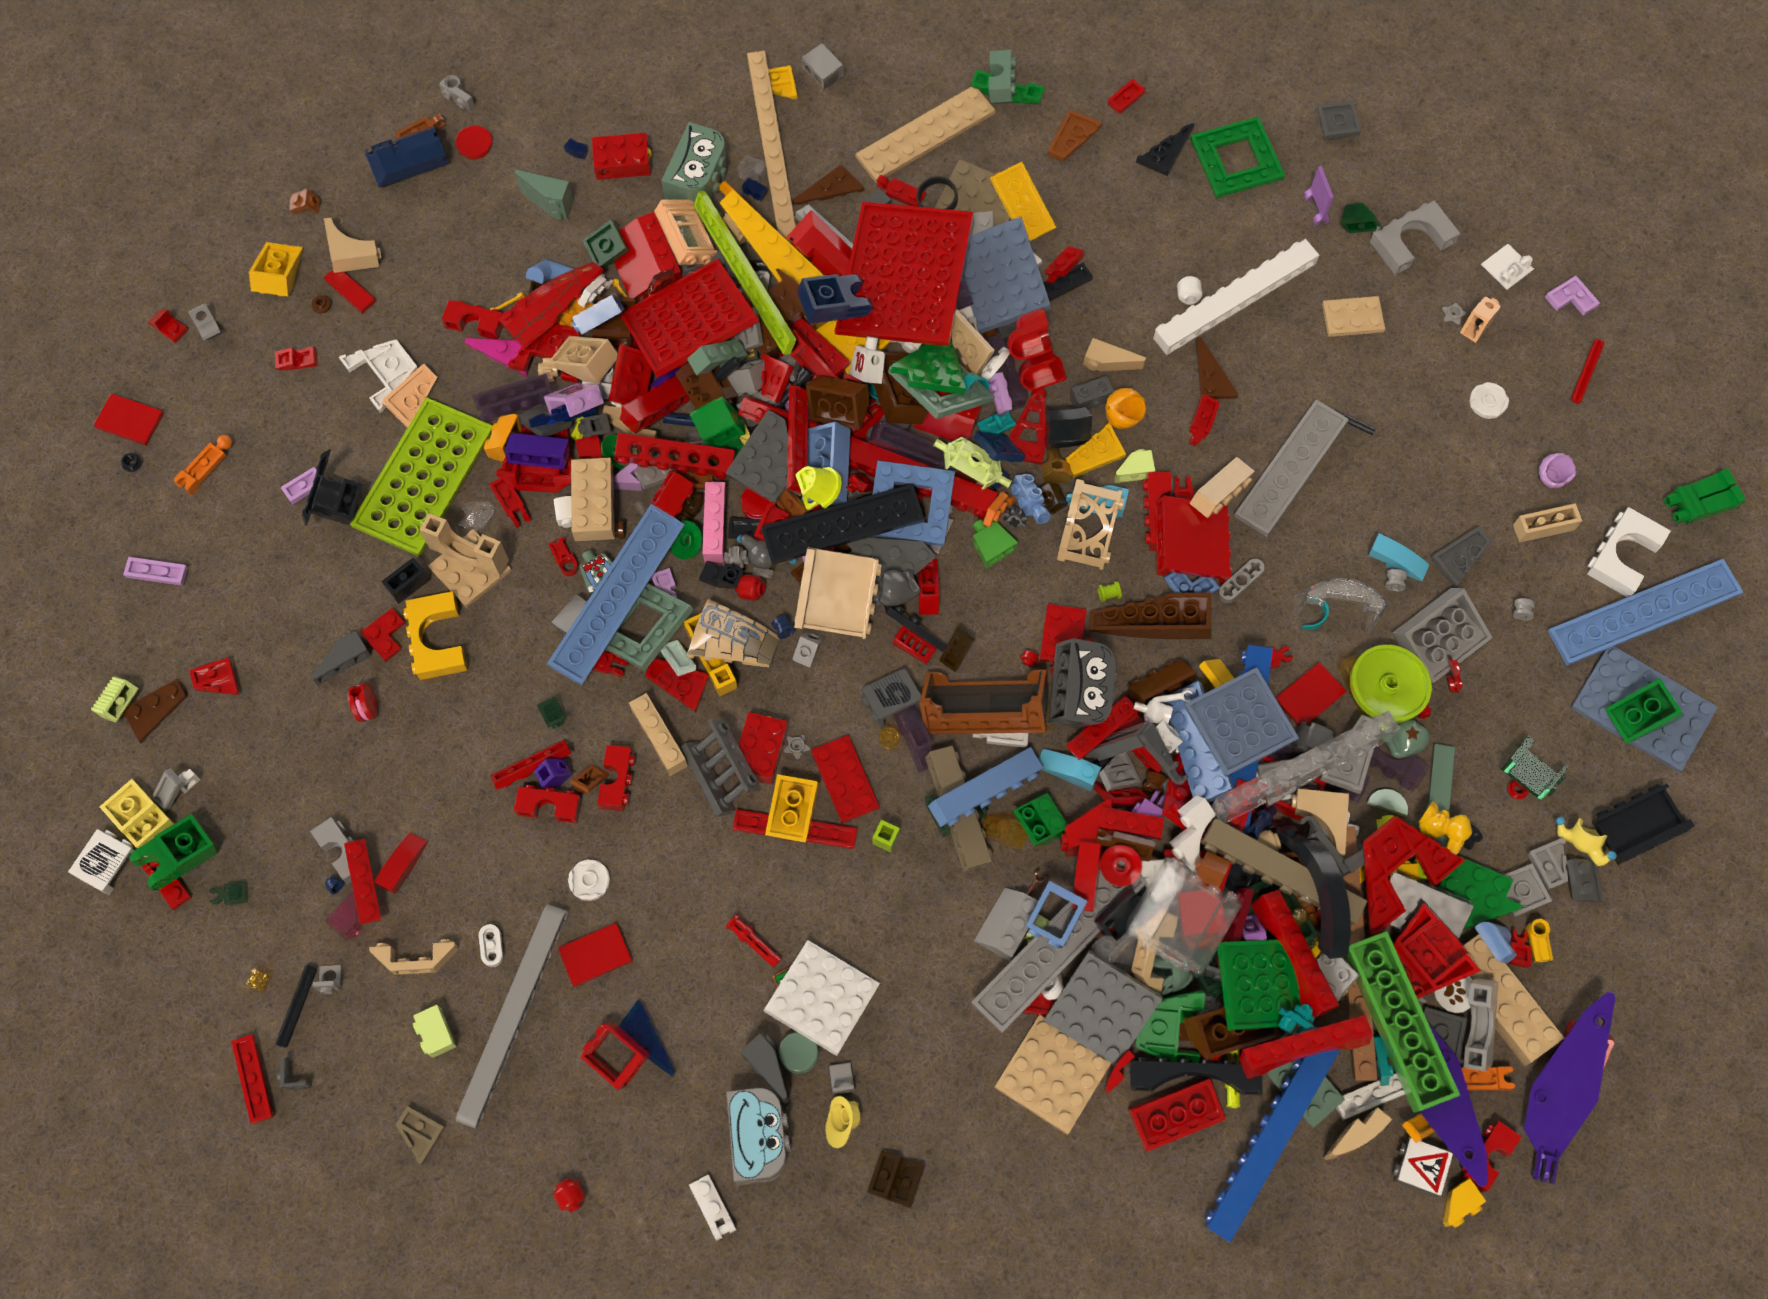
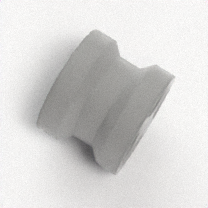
[1385,569,1407,592]
[1513,598,1535,621]

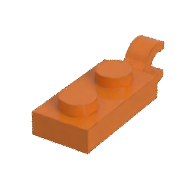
[983,491,1015,527]

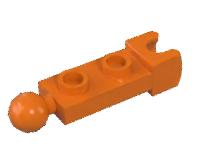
[174,435,232,495]
[1461,1067,1515,1091]

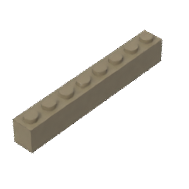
[1201,819,1367,925]

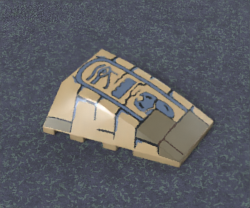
[687,599,779,668]

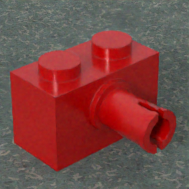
[650,470,694,517]

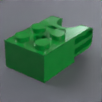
[130,814,217,891]

